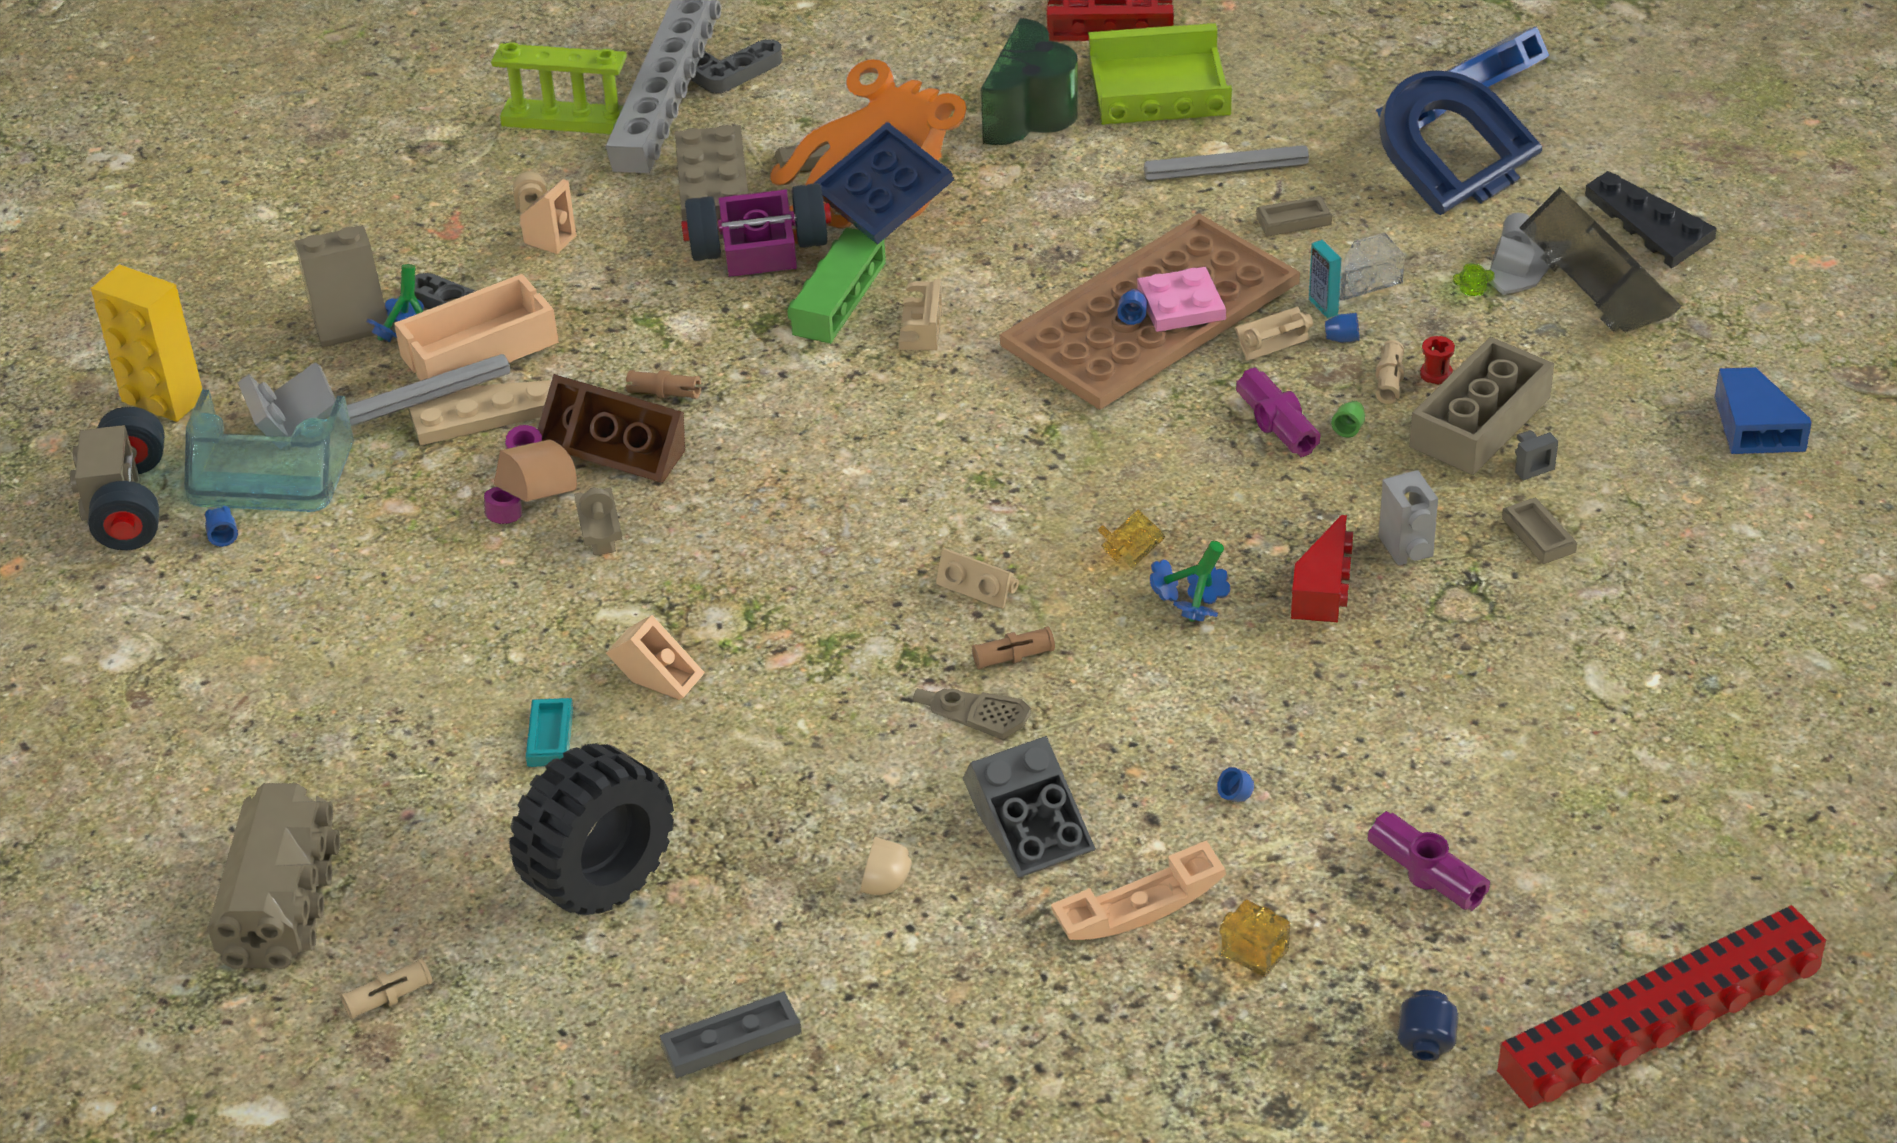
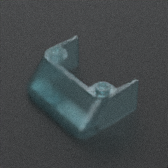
[184,389,354,512]

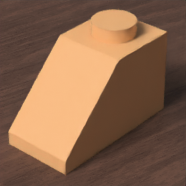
[520,179,576,254]
[606,615,705,700]

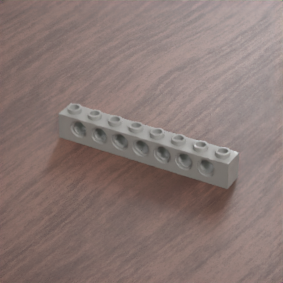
[606,0,721,173]

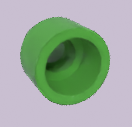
[1331,401,1365,438]

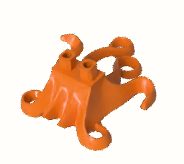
[770,59,966,244]

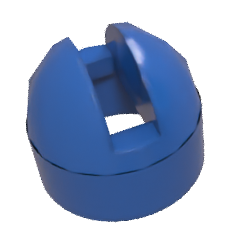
[1217,767,1254,802]

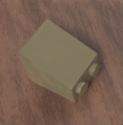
[294,225,391,347]

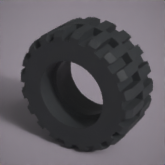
[509,743,674,915]

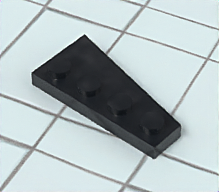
[1585,171,1717,269]

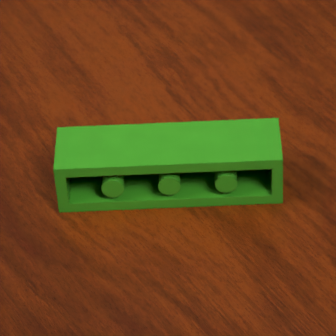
[787,227,886,344]

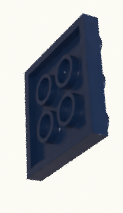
[813,122,954,245]

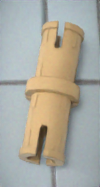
[1375,340,1405,404]
[340,958,433,1020]

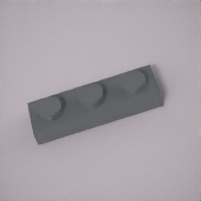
[659,991,802,1079]

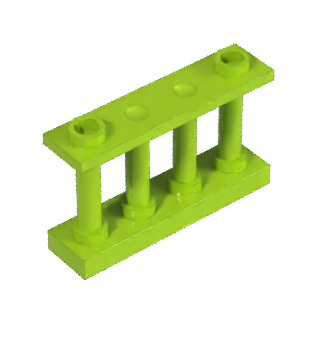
[491,42,627,134]

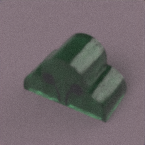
[981,18,1078,145]

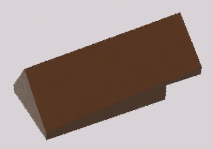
[537,374,685,483]

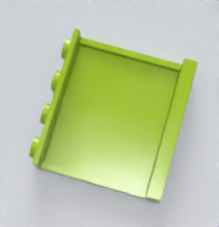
[1089,23,1232,125]

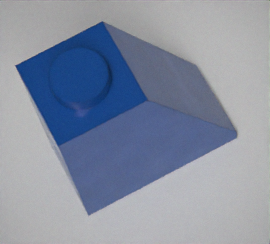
[1715,367,1812,454]

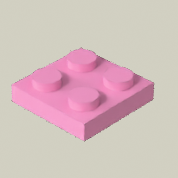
[1137,267,1226,332]

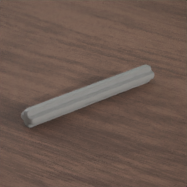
[1144,145,1309,181]
[335,354,510,429]

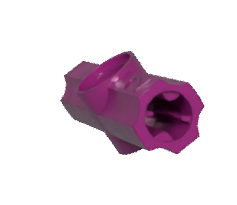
[1236,367,1321,458]
[1367,811,1490,911]

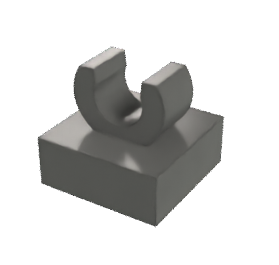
[1515,430,1558,481]

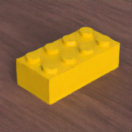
[91,264,205,422]

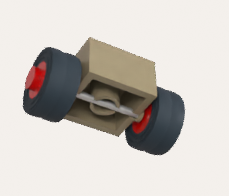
[70,407,165,550]

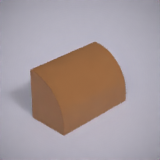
[493,440,577,502]

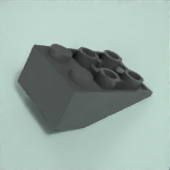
[963,736,1096,878]

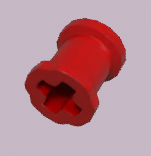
[1420,336,1455,385]

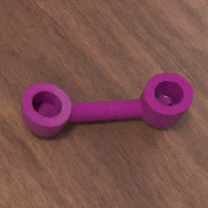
[484,425,542,524]

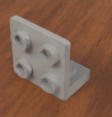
[237,362,339,449]

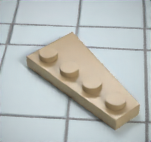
[408,380,552,446]

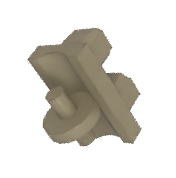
[574,487,622,555]

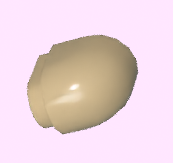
[513,171,547,213]
[860,837,912,895]

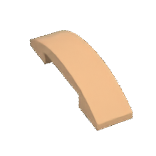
[1051,840,1226,940]

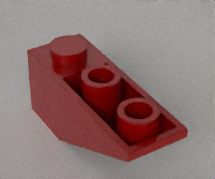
[1291,515,1354,623]

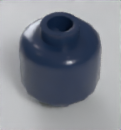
[1397,990,1458,1061]

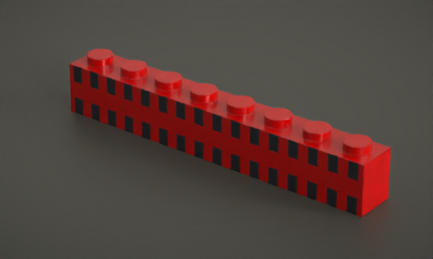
[1497,905,1826,1109]

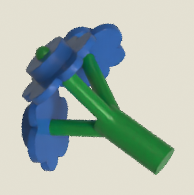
[366,264,424,343]
[1150,541,1231,622]

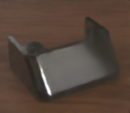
[1519,187,1682,333]

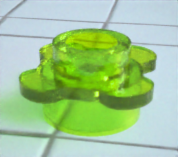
[1453,263,1495,296]

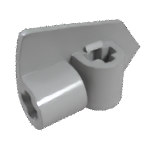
[1488,213,1569,295]

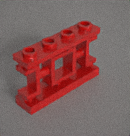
[1047,0,1174,41]

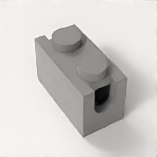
[1378,470,1438,566]

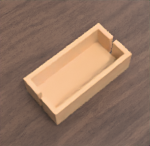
[394,274,559,381]

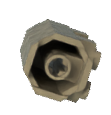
[208,783,340,969]

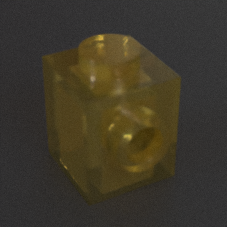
[1219,899,1290,978]

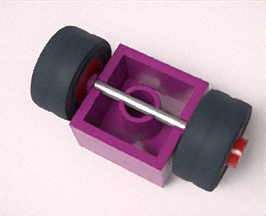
[681,183,832,277]

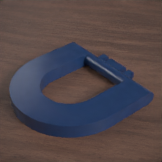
[1379,70,1542,215]

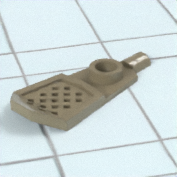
[913,688,1031,740]

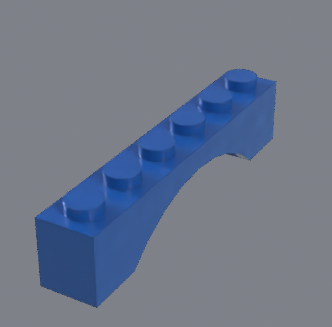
[1376,26,1550,129]

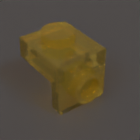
[1097,509,1166,569]

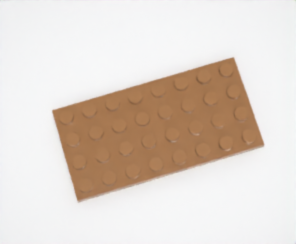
[999,213,1300,410]

